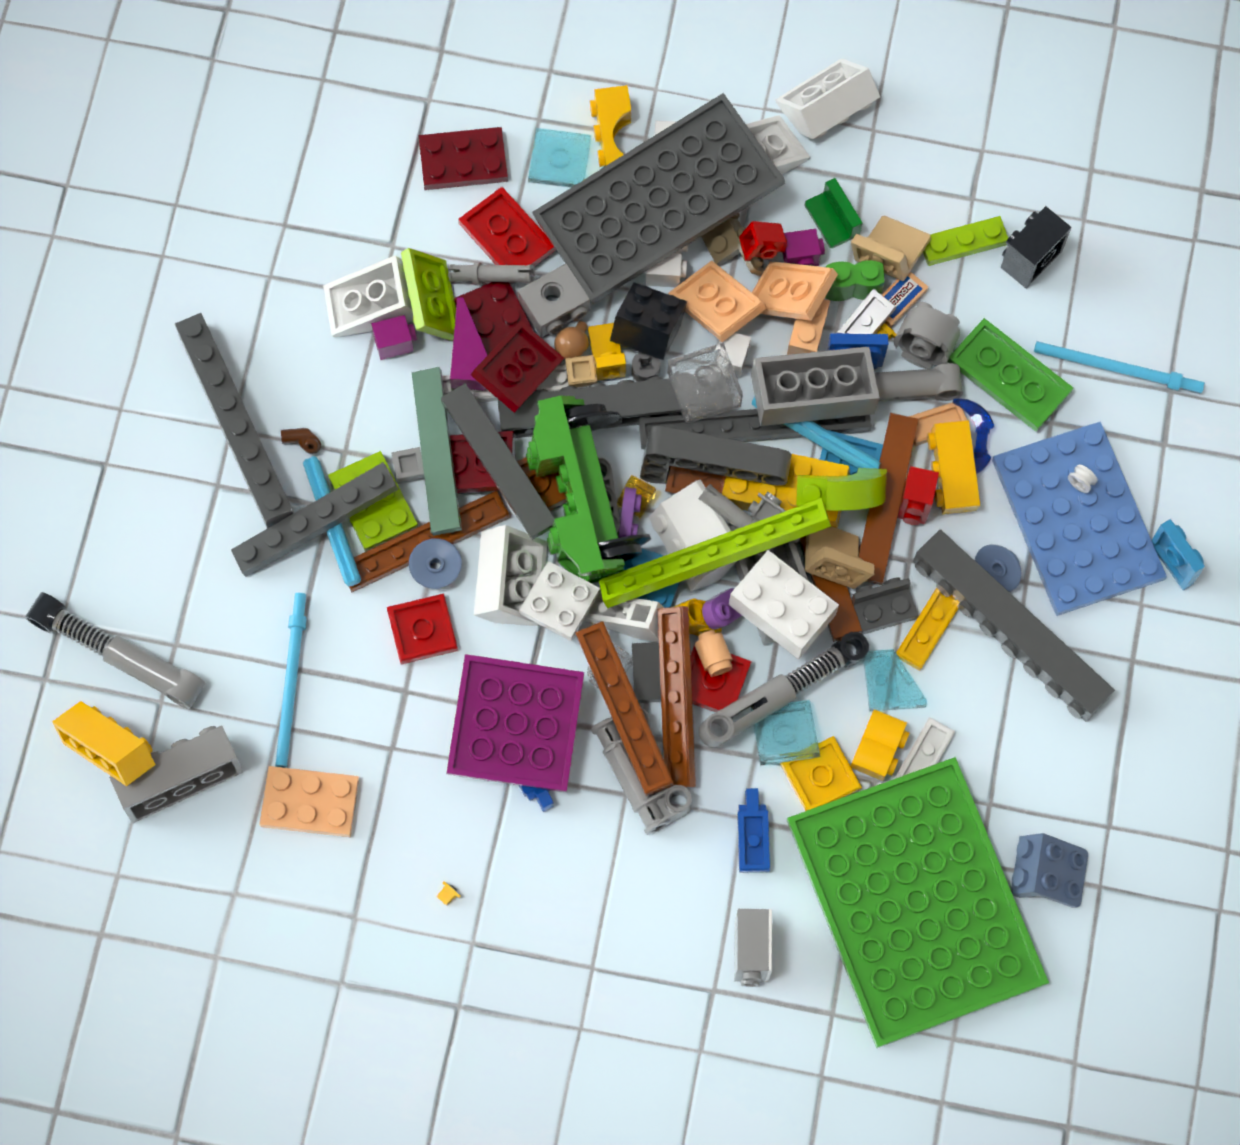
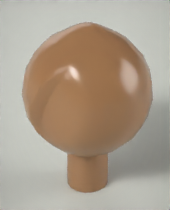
[554,321,589,360]

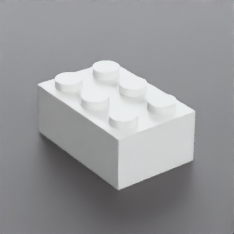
[729,550,839,659]

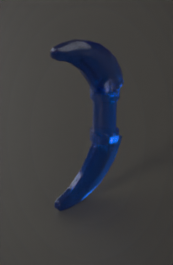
[953,398,994,474]

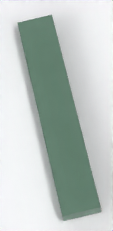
[411,367,462,536]

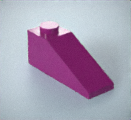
[450,297,487,391]

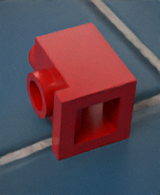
[739,221,787,261]

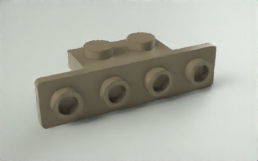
[701,213,765,277]

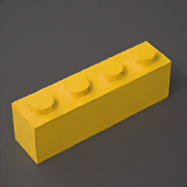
[52,701,156,786]

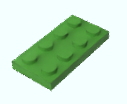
[947,318,1073,432]

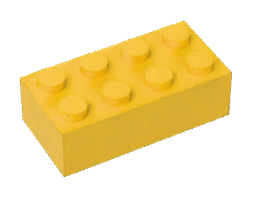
[722,454,850,528]

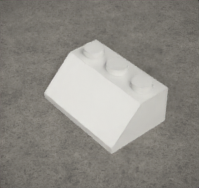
[775,59,880,139]
[649,479,737,591]
[474,525,548,626]

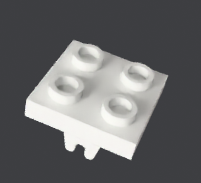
[519,561,600,641]

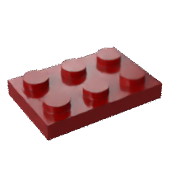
[458,187,556,283]

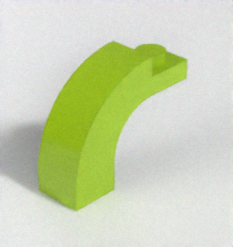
[796,468,887,511]

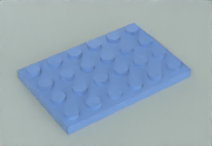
[992,421,1167,616]

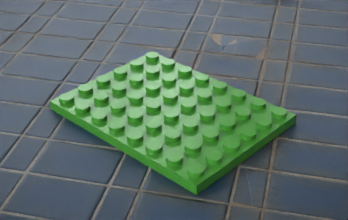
[786,757,1049,1049]

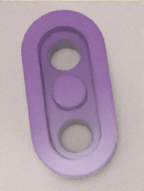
[619,487,642,538]
[702,588,742,630]

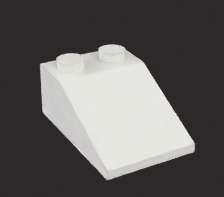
[746,115,810,175]
[323,255,413,337]

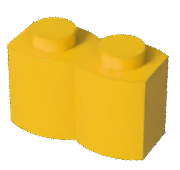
[850,709,910,781]

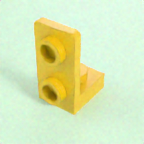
[588,323,626,381]

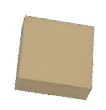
[565,355,597,388]

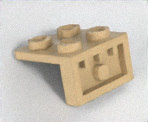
[851,216,931,281]
[805,526,874,589]

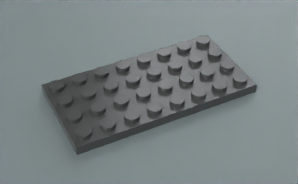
[532,93,785,304]

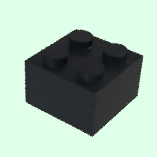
[1000,206,1072,288]
[610,282,687,360]

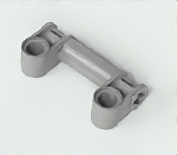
[591,708,692,835]

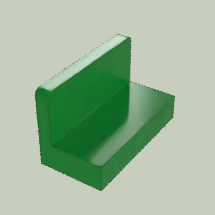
[804,178,863,248]

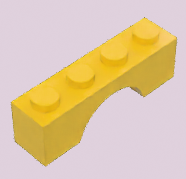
[589,85,631,167]

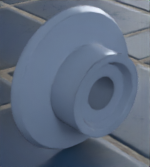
[409,538,462,589]
[975,544,1021,592]

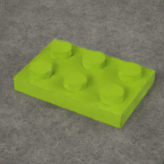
[401,248,456,341]
[328,451,418,552]

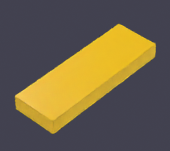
[895,588,960,671]

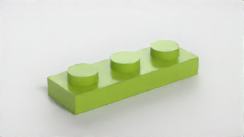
[923,216,1008,266]

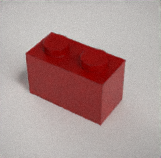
[897,466,939,525]

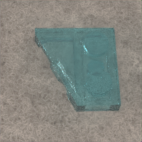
[863,649,927,712]

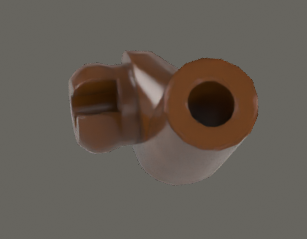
[281,428,321,454]

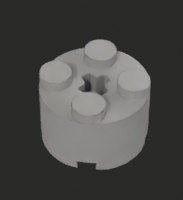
[894,302,960,369]

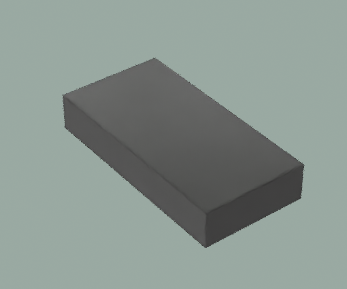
[631,642,661,703]

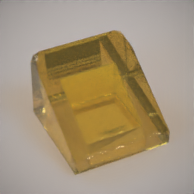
[617,475,656,519]

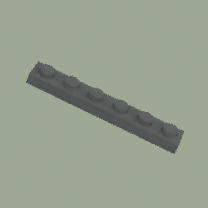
[231,462,399,577]

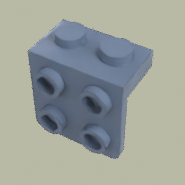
[1011,833,1088,908]

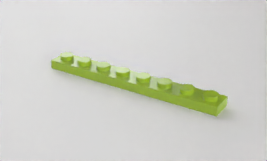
[599,498,831,608]

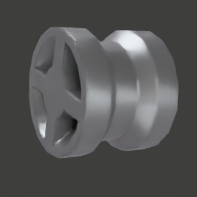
[631,352,660,382]

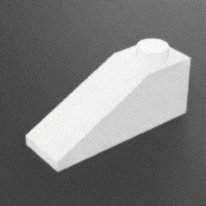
[583,592,664,643]

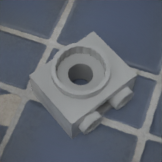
[517,264,590,338]

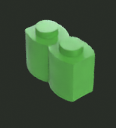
[825,260,885,301]

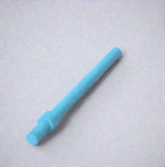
[1034,341,1205,393]
[275,593,307,768]

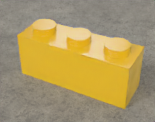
[927,420,980,515]

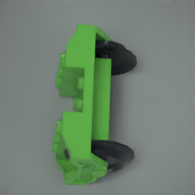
[526,395,651,583]

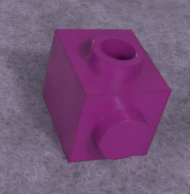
[782,229,825,266]
[371,315,417,360]

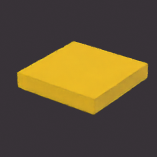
[780,736,862,811]

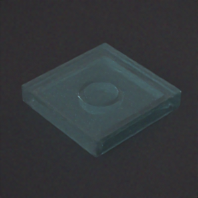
[528,128,591,188]
[751,700,820,766]

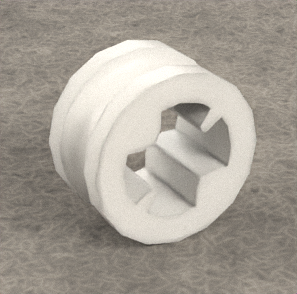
[1068,465,1098,493]

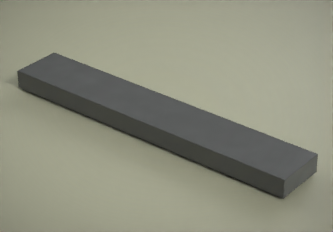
[441,383,555,540]

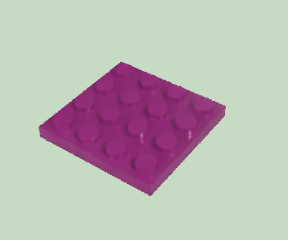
[446,654,584,792]

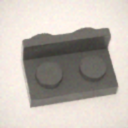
[852,577,919,635]

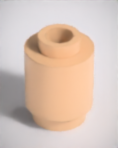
[694,630,733,677]

